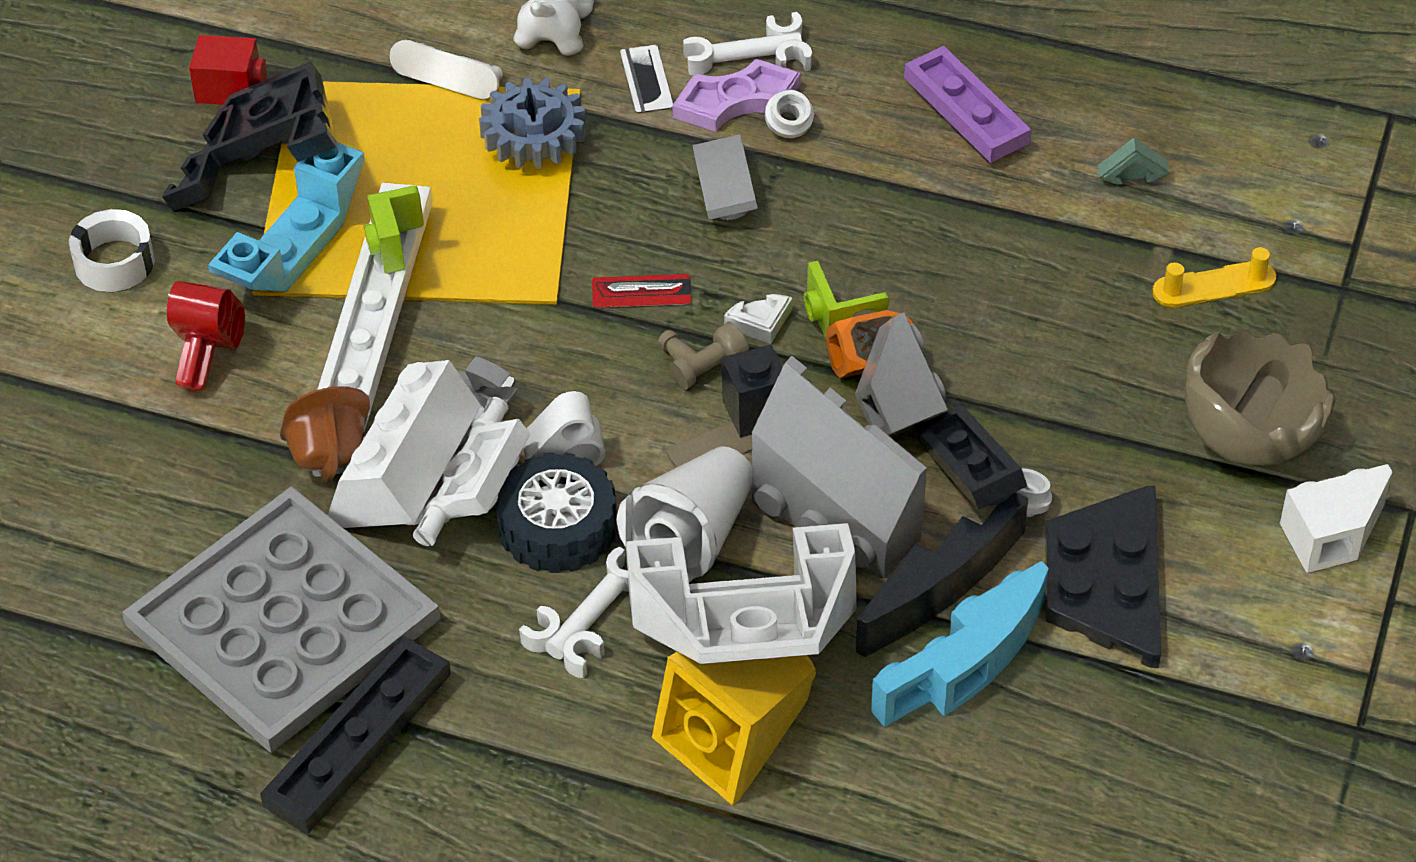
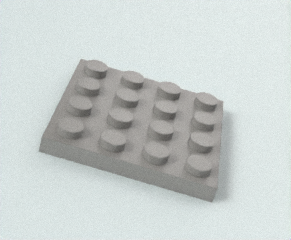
[122,486,440,753]

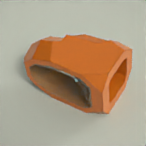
[826,310,915,379]

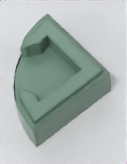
[1098,138,1170,184]

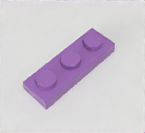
[904,46,1031,163]

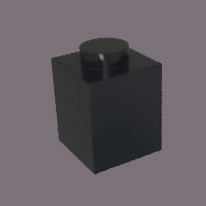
[721,345,783,437]

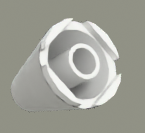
[616,446,752,583]

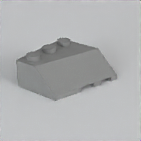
[752,356,927,578]

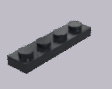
[260,636,451,834]

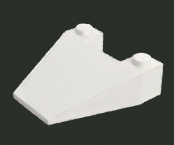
[626,523,857,664]

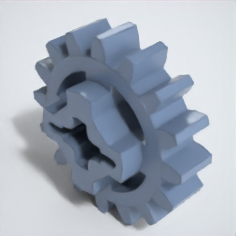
[479,77,586,168]

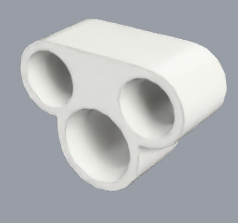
[523,391,605,466]

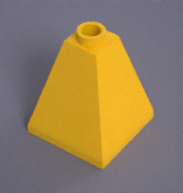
[652,652,816,806]

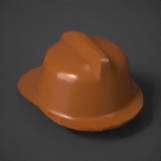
[280,386,370,483]

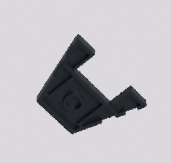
[162,61,337,211]

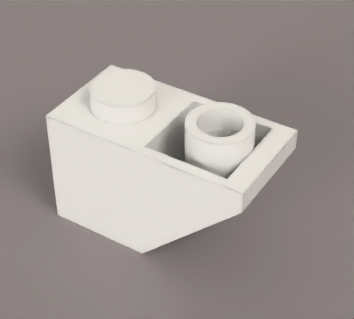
[1280,464,1392,573]

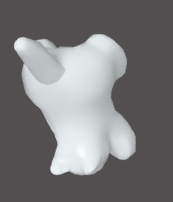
[513,0,594,56]

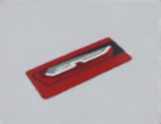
[592,274,691,308]

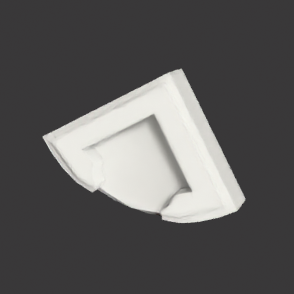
[724,294,793,344]

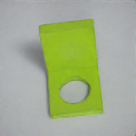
[804,260,889,339]

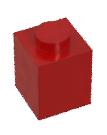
[189,35,267,105]

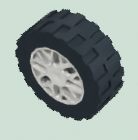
[496,453,617,573]

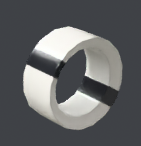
[68,209,155,292]

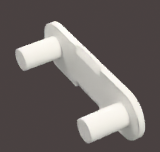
[390,40,503,99]

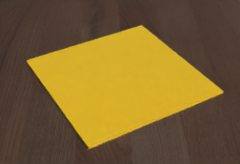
[252,82,580,305]

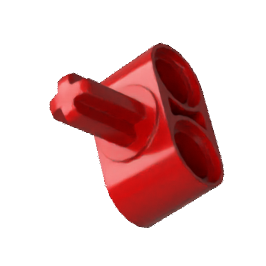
[167,281,246,391]

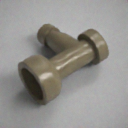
[658,322,750,390]

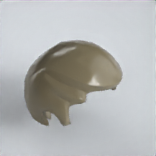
[1185,330,1337,465]

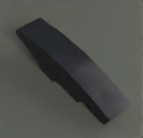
[856,492,1028,657]

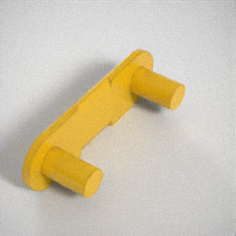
[1152,247,1276,308]

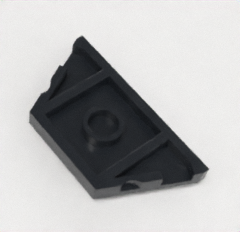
[1045,486,1161,668]

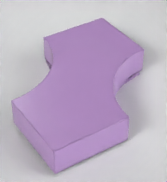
[672,59,801,132]

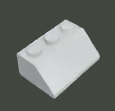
[328,360,481,528]

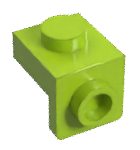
[364,186,424,274]

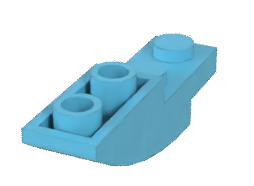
[871,561,1049,727]

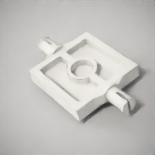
[407,397,530,546]

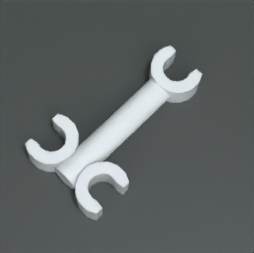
[683,12,812,75]
[519,547,629,678]

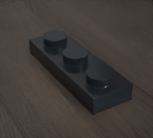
[915,404,1028,510]

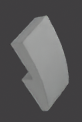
[692,134,758,220]

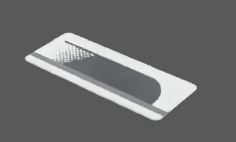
[620,45,673,112]

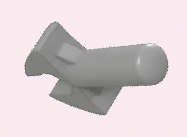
[458,356,518,408]

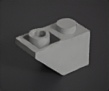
[855,312,948,437]

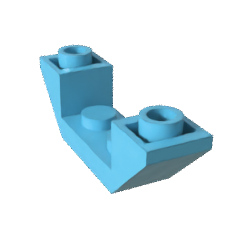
[208,142,365,291]

